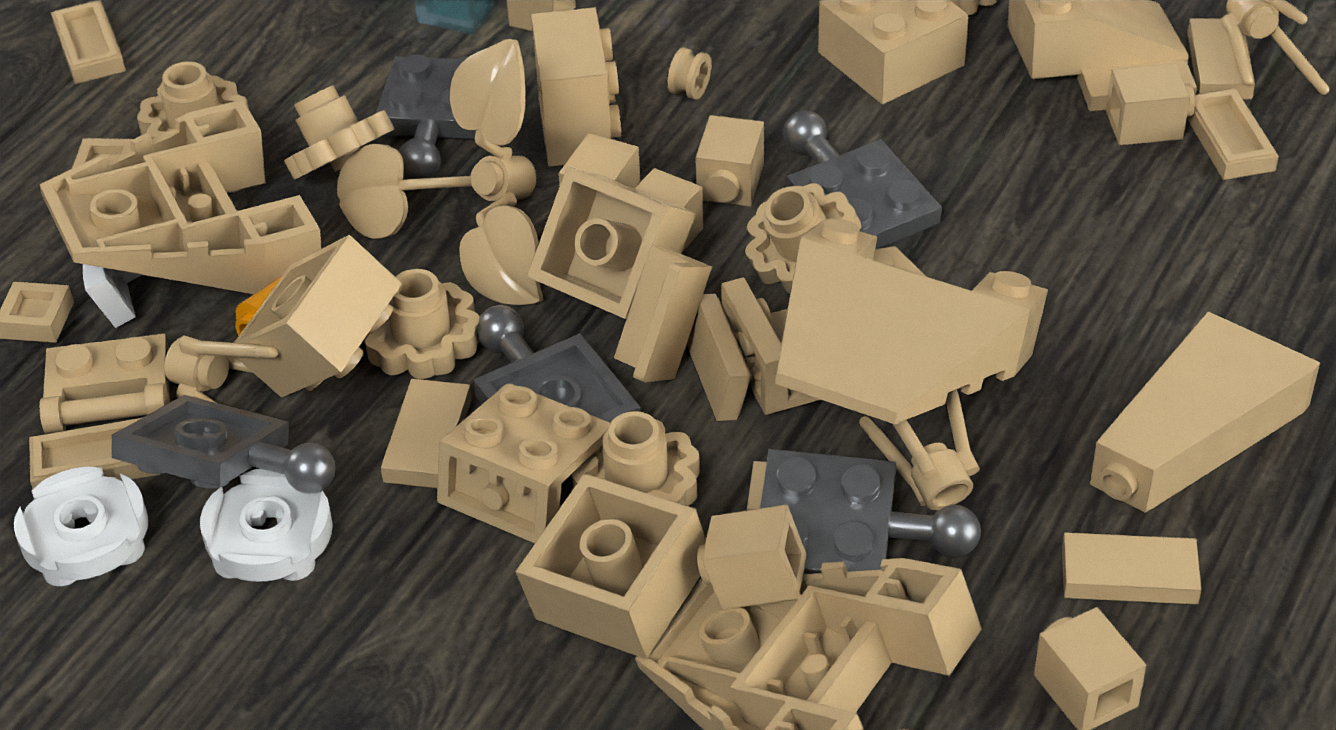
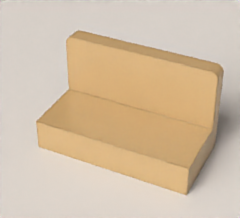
[614,246,712,383]

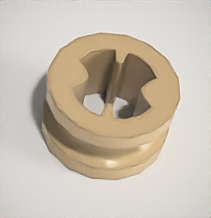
[668,47,711,100]

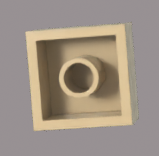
[818,0,969,104]
[531,7,621,167]
[527,166,696,319]
[234,235,402,398]
[516,473,706,659]

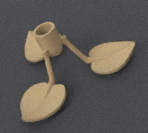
[337,39,544,305]

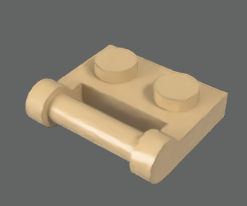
[40,333,170,434]

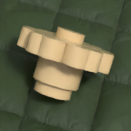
[137,62,248,139]
[284,85,394,180]
[745,183,862,293]
[363,269,480,379]
[572,411,700,506]

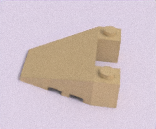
[40,99,321,294]
[775,219,1048,424]
[635,558,982,730]

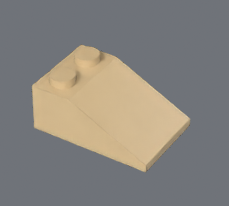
[1008,0,1189,79]

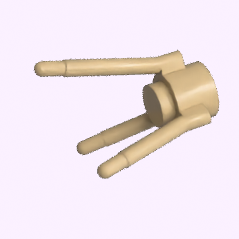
[1221,0,1329,95]
[164,335,278,403]
[859,389,980,510]

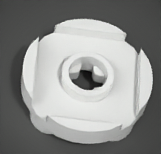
[14,466,148,586]
[200,468,333,581]

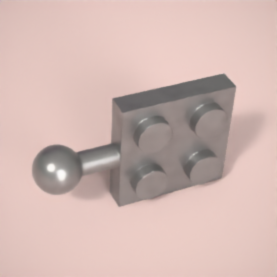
[376,55,476,179]
[783,110,942,250]
[474,305,641,423]
[112,395,335,494]
[760,449,981,574]

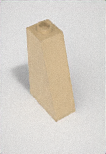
[1090,311,1320,513]

